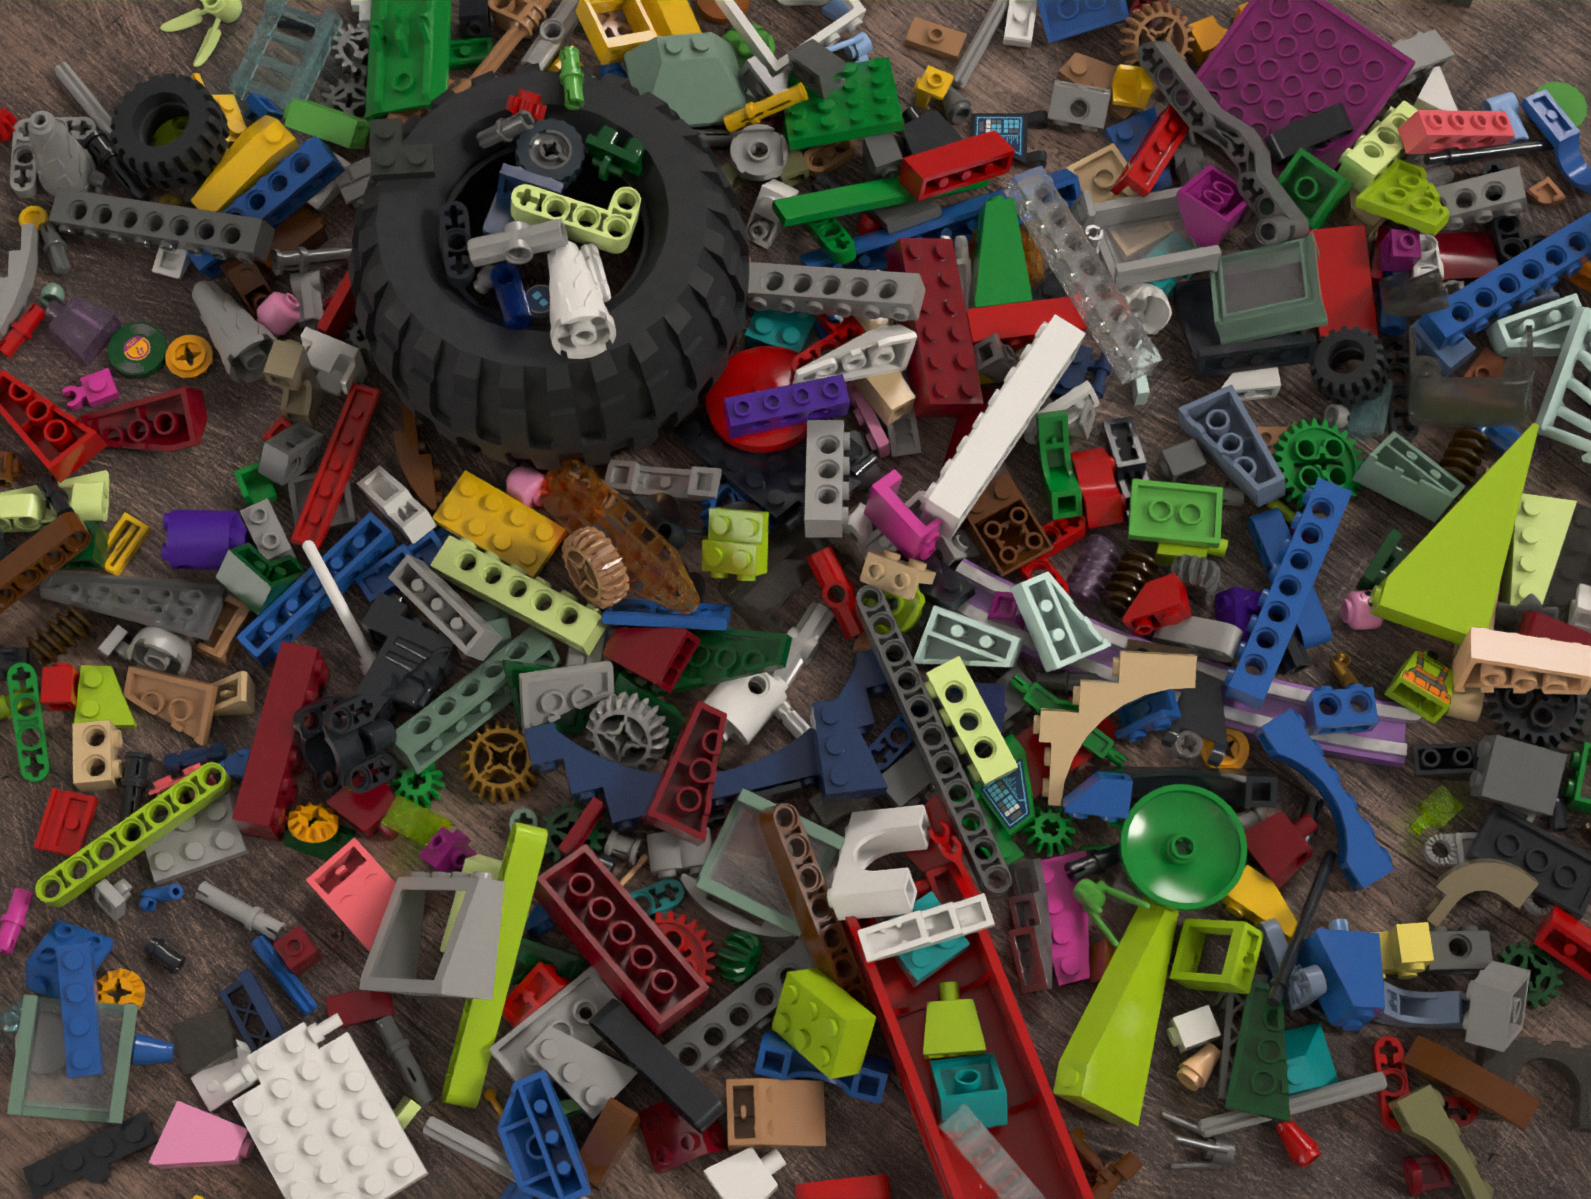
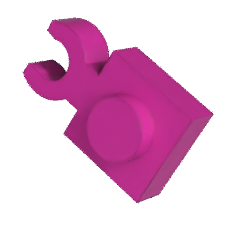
[62,368,120,411]

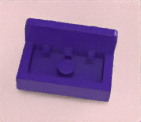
[1215,586,1265,649]

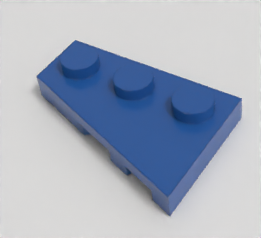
[1104,106,1173,193]

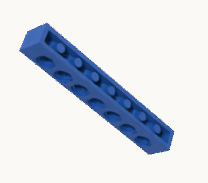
[1418,212,1591,350]
[1223,478,1352,711]

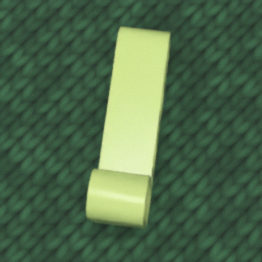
[510,184,641,254]

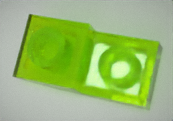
[381,794,453,845]

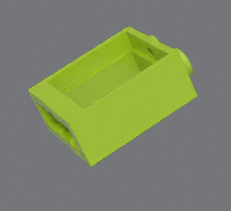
[1170,918,1264,994]

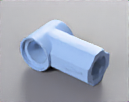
[1481,92,1529,144]

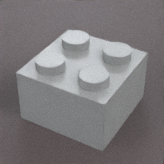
[1463,961,1530,1052]

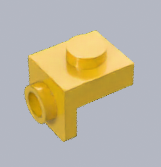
[913,65,953,109]

